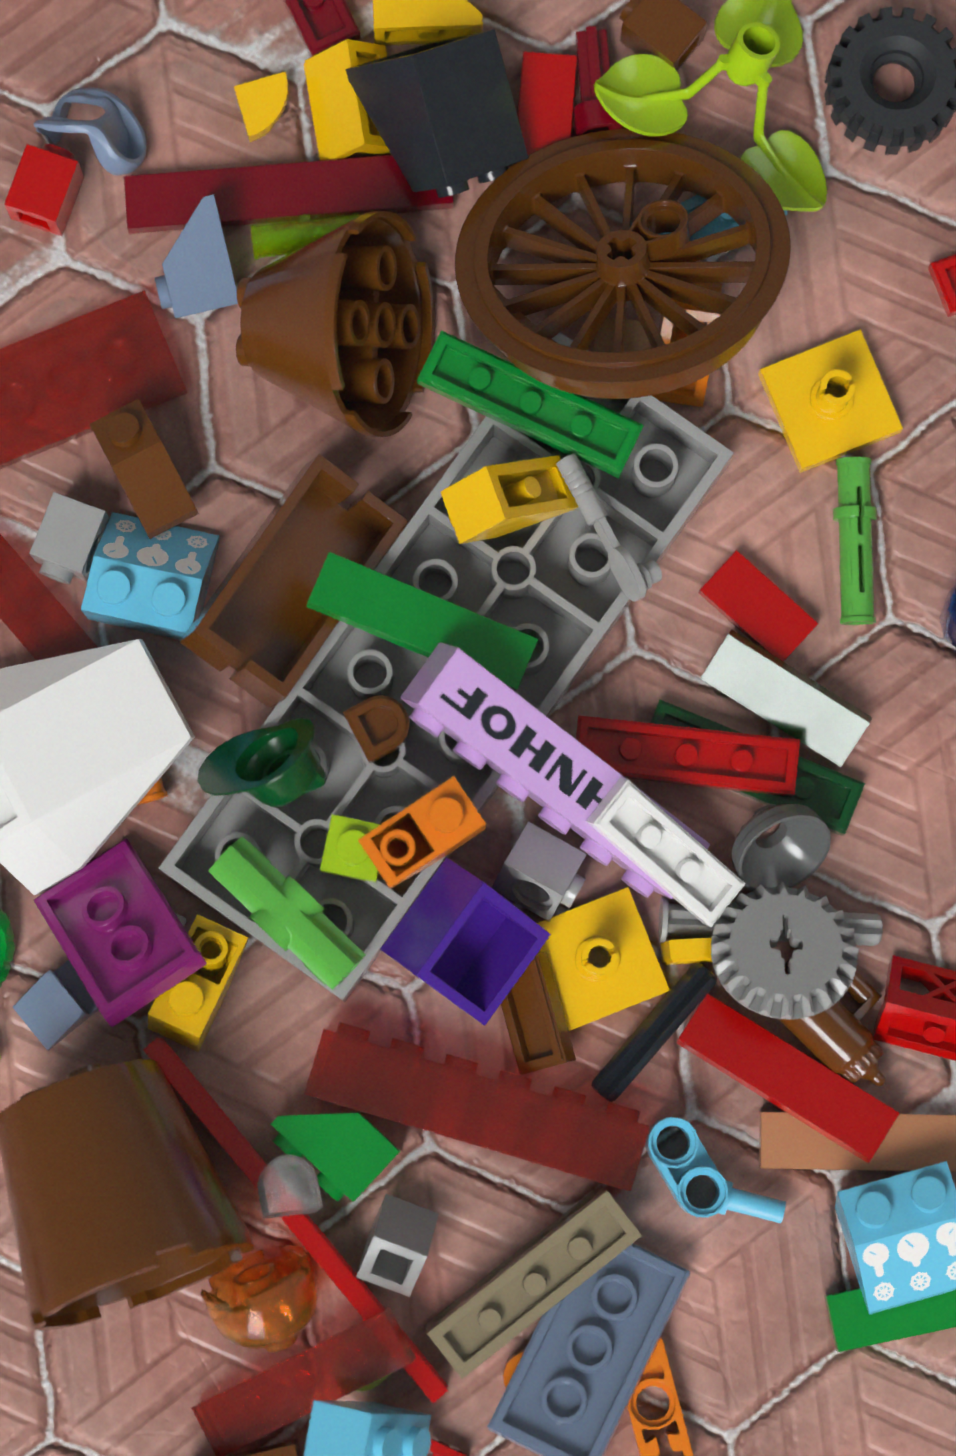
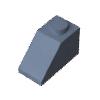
[155,194,238,318]

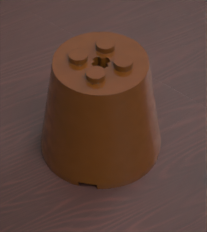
[0,1059,255,1331]

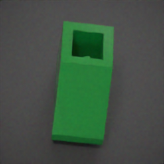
[271,1113,401,1202]

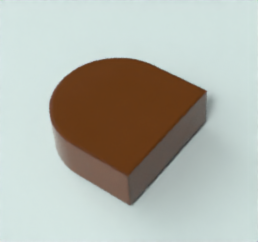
[343,696,410,764]

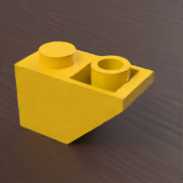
[148,914,248,1052]

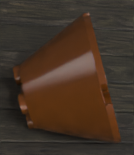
[236,211,434,437]

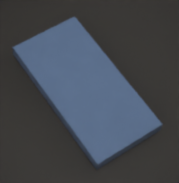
[487,1243,690,1456]

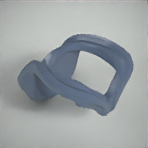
[33,88,146,176]

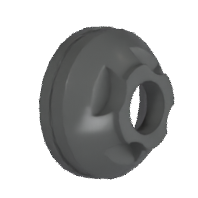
[731,804,831,891]

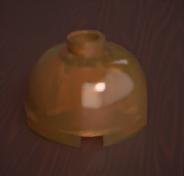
[200,1245,319,1352]

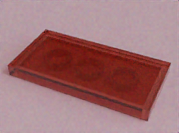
[0,290,187,469]

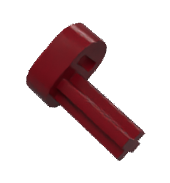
[574,26,627,136]

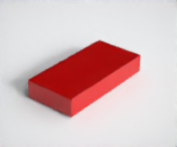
[518,51,577,155]
[698,550,819,662]

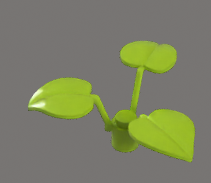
[594,0,827,212]

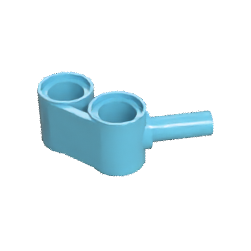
[645,1117,786,1224]

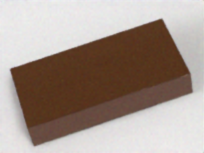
[501,951,576,1075]

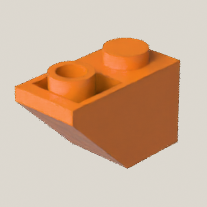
[358,776,486,889]

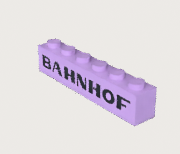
[400,643,711,899]

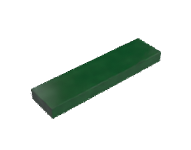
[650,700,865,836]

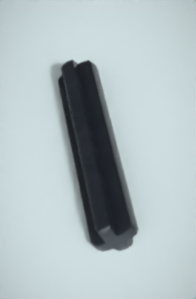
[591,962,717,1102]

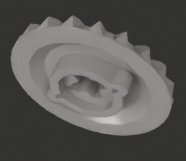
[711,882,859,1019]

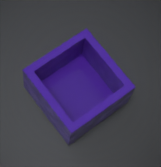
[380,857,551,1026]

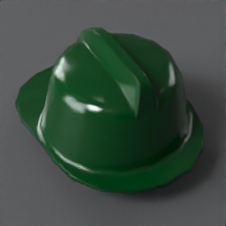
[197,717,327,808]

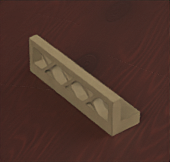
[424,1185,642,1379]

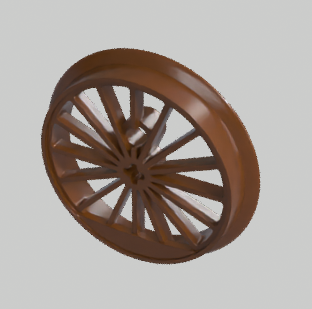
[455,129,791,399]

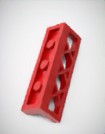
[873,955,956,1061]

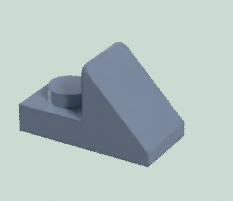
[13,960,99,1051]

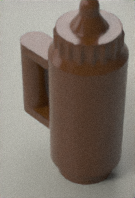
[779,959,886,1086]

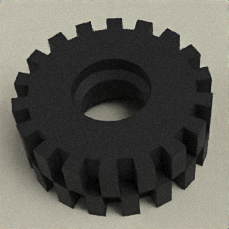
[824,7,956,155]

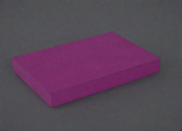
[34,838,207,1027]

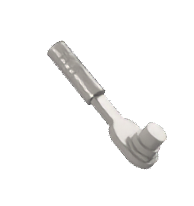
[556,453,662,602]

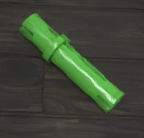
[833,457,877,625]

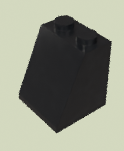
[345,29,529,198]

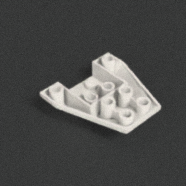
[0,639,195,895]

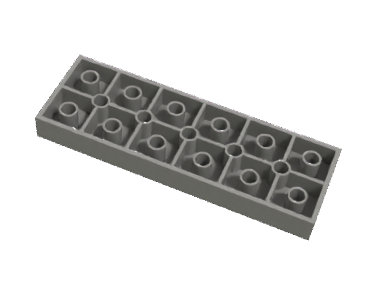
[159,332,734,1002]

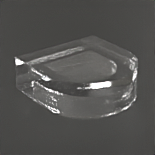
[257,1155,323,1219]

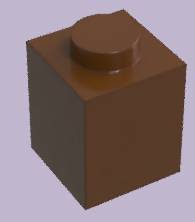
[619,0,707,71]

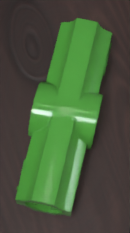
[208,836,366,991]

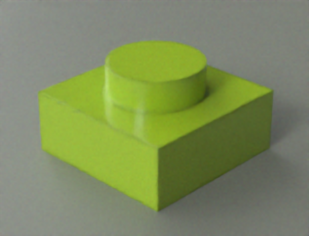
[320,814,381,883]

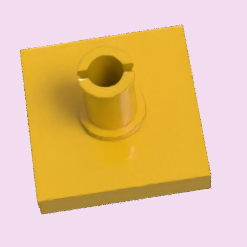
[758,329,903,473]
[537,887,670,1031]

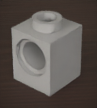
[29,492,109,584]
[492,822,587,921]

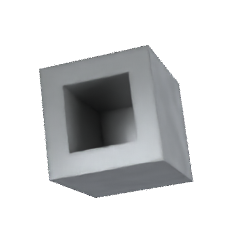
[356,1194,439,1297]

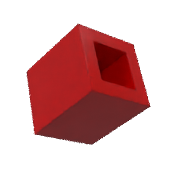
[4,143,84,236]

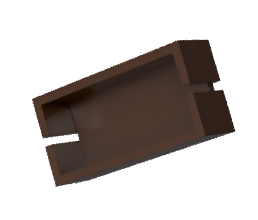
[180,454,408,708]

